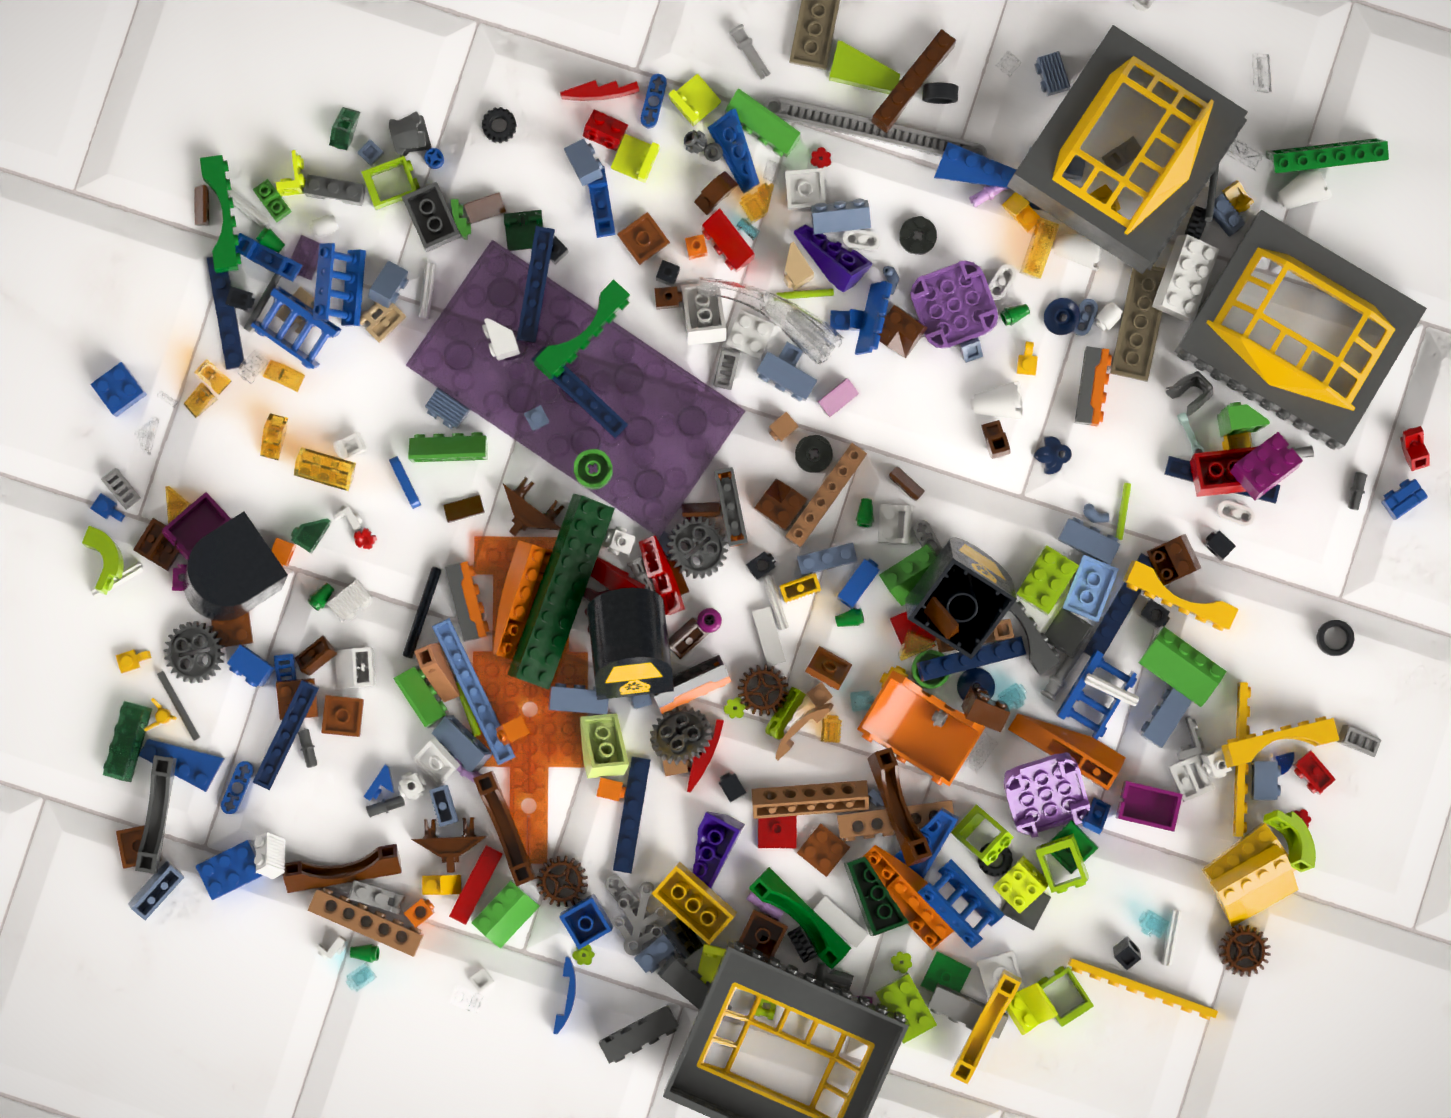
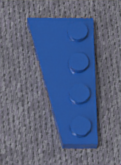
[707,108,760,194]
[934,142,1017,189]
[138,739,225,792]
[894,808,959,879]

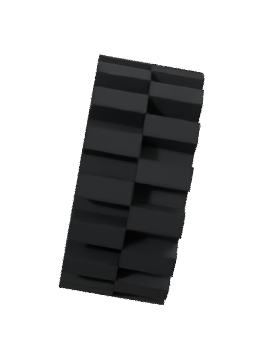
[482,107,517,144]
[1184,205,1207,240]
[977,842,1013,877]
[787,926,817,963]

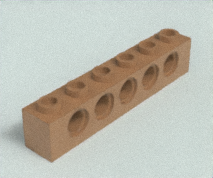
[785,443,868,549]
[751,780,869,819]
[837,800,954,842]
[307,887,424,957]

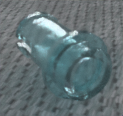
[736,217,760,240]

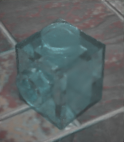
[996,682,1027,710]
[849,690,874,712]
[1138,909,1170,938]
[345,962,377,992]

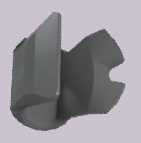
[388,111,432,157]
[1165,371,1213,417]

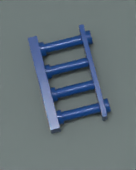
[313,243,366,327]
[251,286,342,369]
[1056,649,1137,740]
[918,859,1005,949]

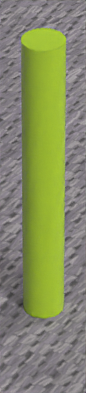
[776,288,834,300]
[1115,483,1132,540]
[456,682,481,737]

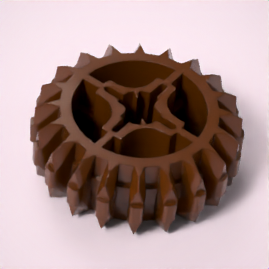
[737,664,789,716]
[536,855,588,907]
[1218,925,1271,977]

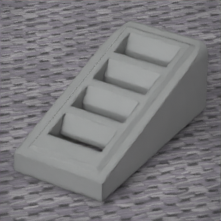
[713,348,740,390]
[101,468,141,510]
[1337,725,1382,757]

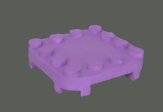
[910,260,998,349]
[1003,752,1090,838]

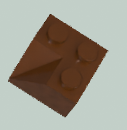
[878,304,928,359]
[754,478,808,531]
[961,686,1011,733]
[738,909,789,958]

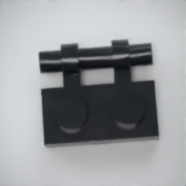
[663,917,704,959]

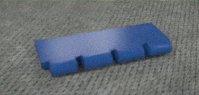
[854,281,893,355]

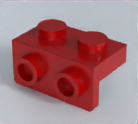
[582,109,629,151]
[1293,750,1336,795]

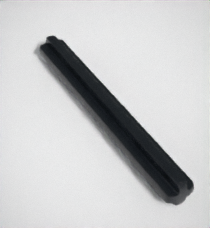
[403,567,442,659]

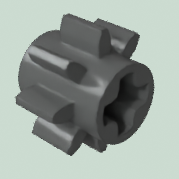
[684,130,707,154]

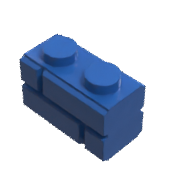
[1381,479,1428,520]

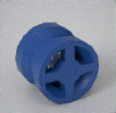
[424,148,444,169]

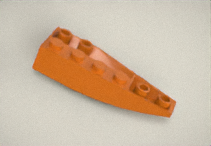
[494,540,552,659]
[1007,713,1126,790]
[863,845,954,950]

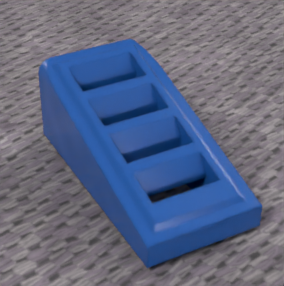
[274,654,297,681]

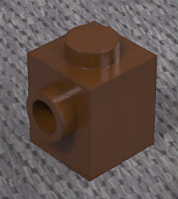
[654,286,682,310]

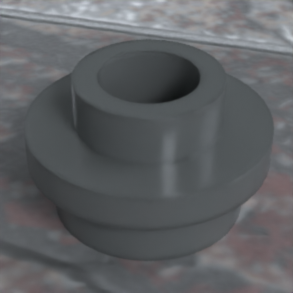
[704,142,723,162]

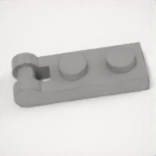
[348,880,405,914]

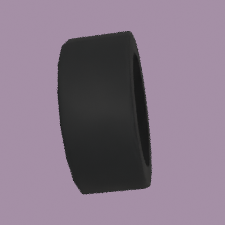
[922,82,959,104]
[1316,620,1355,656]

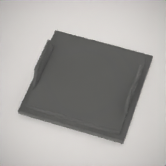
[1045,608,1094,658]
[1001,892,1051,931]

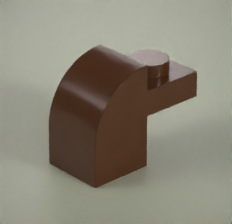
[694,171,738,215]
[981,420,1011,459]

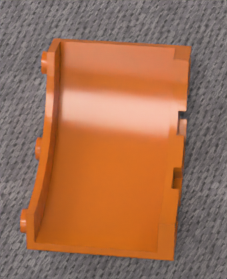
[857,670,985,786]

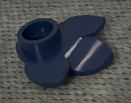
[1034,436,1072,475]

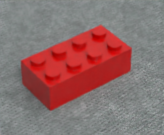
[1190,446,1258,497]

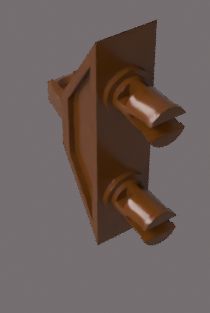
[503,476,565,536]
[411,817,488,873]

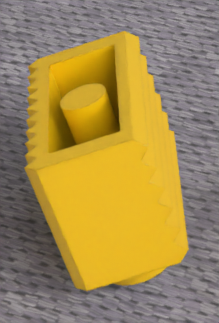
[779,573,821,604]

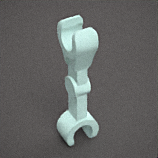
[1177,412,1205,456]

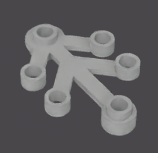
[613,881,667,956]

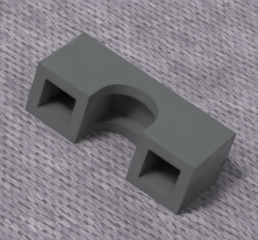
[304,174,366,206]

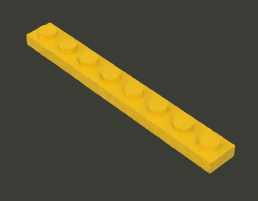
[1233,682,1251,837]
[1068,958,1218,1020]

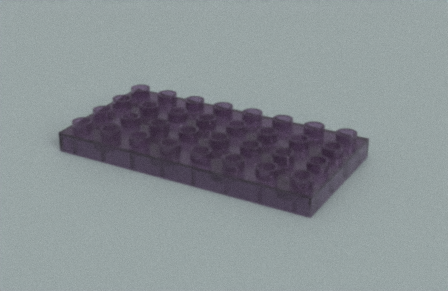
[406,239,746,539]

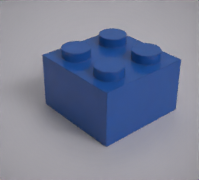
[90,362,147,417]
[227,645,275,687]
[559,893,614,950]

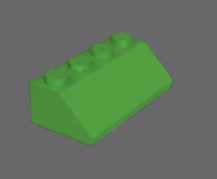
[725,88,801,158]
[1217,402,1270,438]
[408,432,488,463]
[1138,627,1227,708]

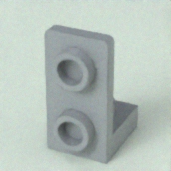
[1176,716,1204,760]

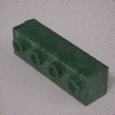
[102,701,153,782]

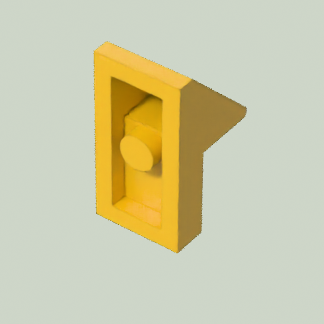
[1001,192,1042,233]
[422,875,461,895]

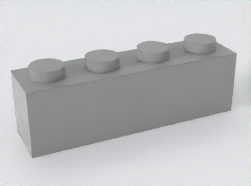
[928,983,1008,1039]

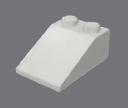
[681,281,726,345]

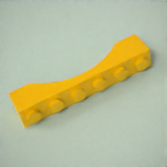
[1123,560,1239,631]
[1221,716,1339,768]
[950,969,1021,1085]

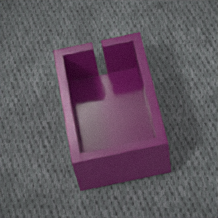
[1230,432,1303,501]
[162,492,231,561]
[1115,781,1183,832]

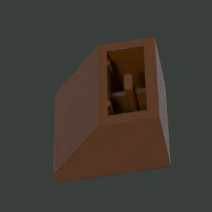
[1146,533,1202,585]

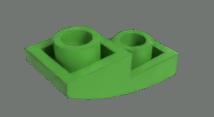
[252,179,292,223]
[451,199,471,240]

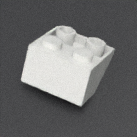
[482,318,520,361]
[335,647,376,689]

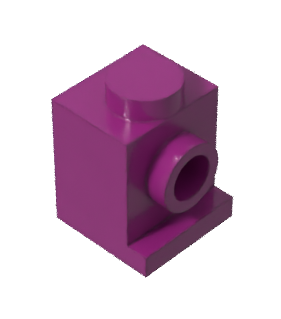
[172,564,187,591]

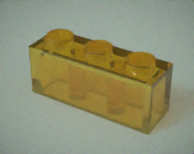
[1019,218,1060,279]
[294,447,356,492]

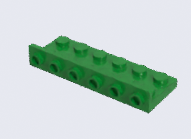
[1266,138,1389,173]

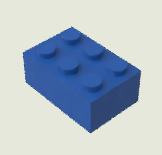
[195,840,265,900]

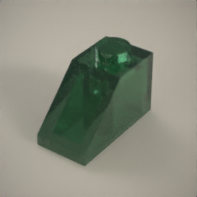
[329,107,361,151]
[290,518,332,554]

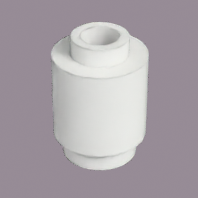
[309,214,339,238]
[1095,302,1123,331]

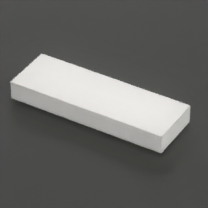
[752,606,786,667]
[813,896,869,949]

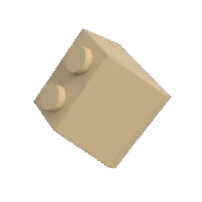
[783,241,814,291]

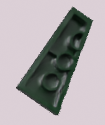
[843,857,909,936]

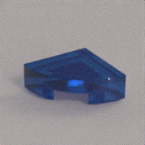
[1275,751,1295,775]

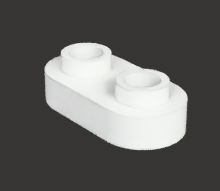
[842,229,881,252]
[988,264,1017,300]
[1217,500,1255,527]

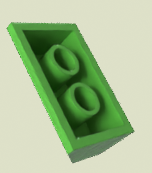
[879,543,938,606]
[393,666,448,728]
[471,880,540,949]

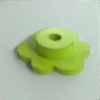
[724,697,746,719]
[572,944,595,965]
[890,951,912,974]

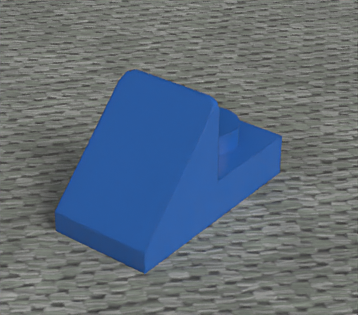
[830,309,864,331]
[363,764,395,801]
[1081,797,1111,835]

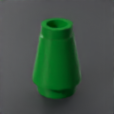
[256,227,286,253]
[1000,303,1030,326]
[855,498,874,528]
[307,582,335,611]
[835,607,865,627]
[350,944,380,963]

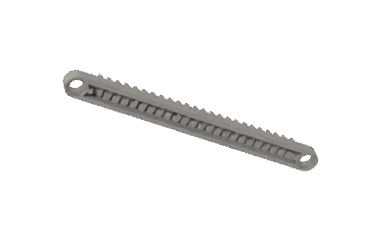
[764,97,987,157]

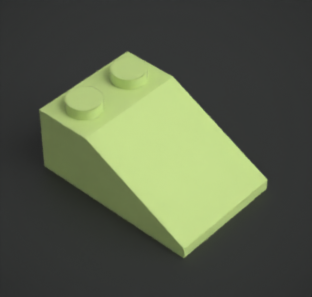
[580,713,629,778]

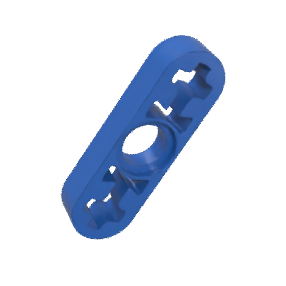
[640,74,667,129]
[389,456,421,509]
[221,761,254,814]

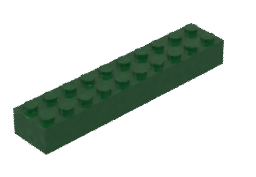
[507,494,615,690]

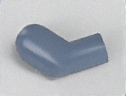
[883,266,900,295]
[1083,503,1110,523]

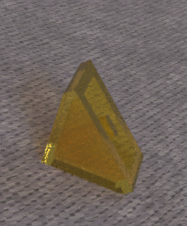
[194,359,232,395]
[263,360,306,393]
[184,382,219,418]
[165,486,191,524]
[898,630,936,661]

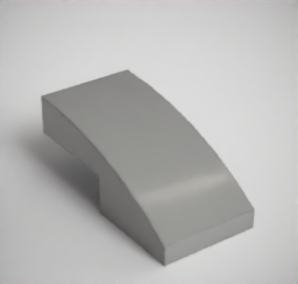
[1101,136,1142,171]

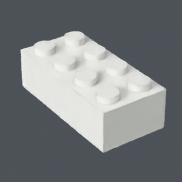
[1152,234,1220,321]

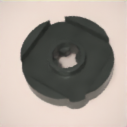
[899,216,937,255]
[795,435,833,473]

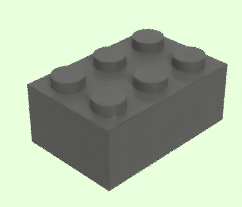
[402,182,461,252]

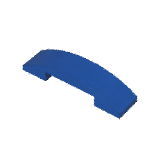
[588,166,616,238]
[236,233,303,282]
[553,956,576,1035]

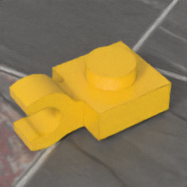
[1016,341,1038,376]
[115,649,152,674]

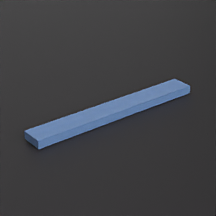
[432,618,516,765]

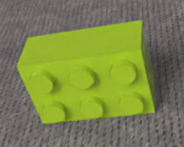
[1016,545,1079,615]
[874,973,937,1044]

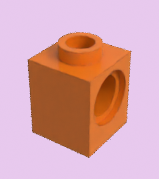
[685,234,708,260]
[271,538,296,567]
[496,716,530,746]
[596,777,626,801]
[404,898,435,928]

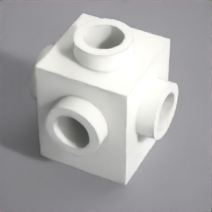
[602,526,635,555]
[1200,747,1232,779]
[398,771,427,800]

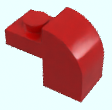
[1400,426,1430,471]

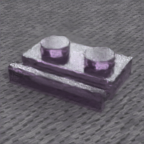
[290,235,321,281]

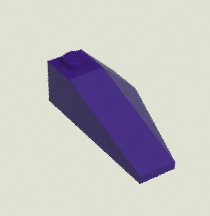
[794,224,873,293]
[693,811,745,889]

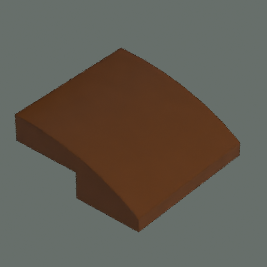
[133,518,180,571]

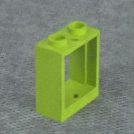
[361,156,420,210]
[951,804,1014,866]
[1035,834,1089,894]
[1037,965,1094,1027]

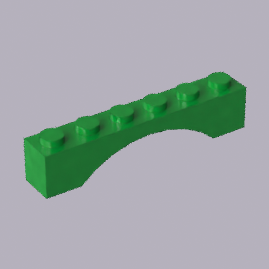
[200,155,242,273]
[534,279,630,380]
[749,867,852,970]

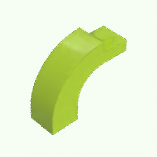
[82,526,124,595]
[1263,810,1316,873]

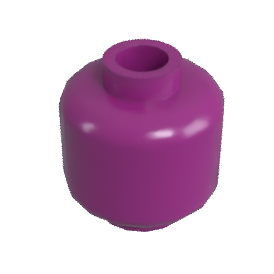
[697,608,722,633]

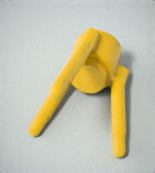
[144,698,177,731]

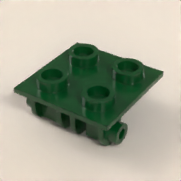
[504,210,543,252]

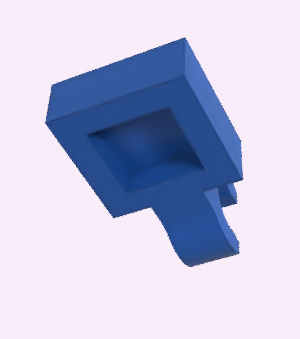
[90,493,125,522]

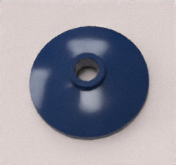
[1044,298,1081,336]
[957,668,995,701]

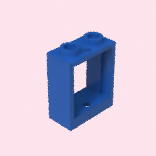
[836,558,880,609]

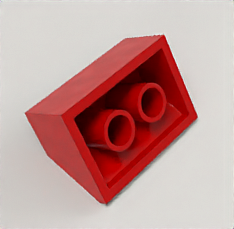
[701,208,755,273]

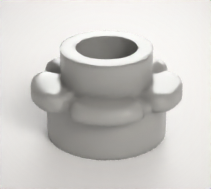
[931,710,948,727]

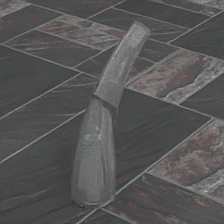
[697,277,844,365]

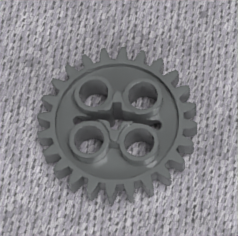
[666,517,729,579]
[163,621,226,684]
[650,706,712,765]

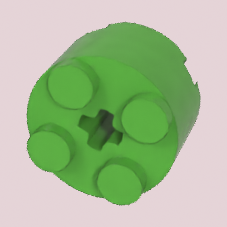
[574,449,613,489]
[911,650,949,689]

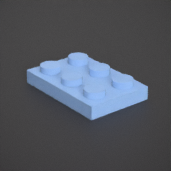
[1062,555,1119,623]

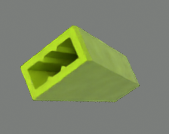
[829,40,900,94]

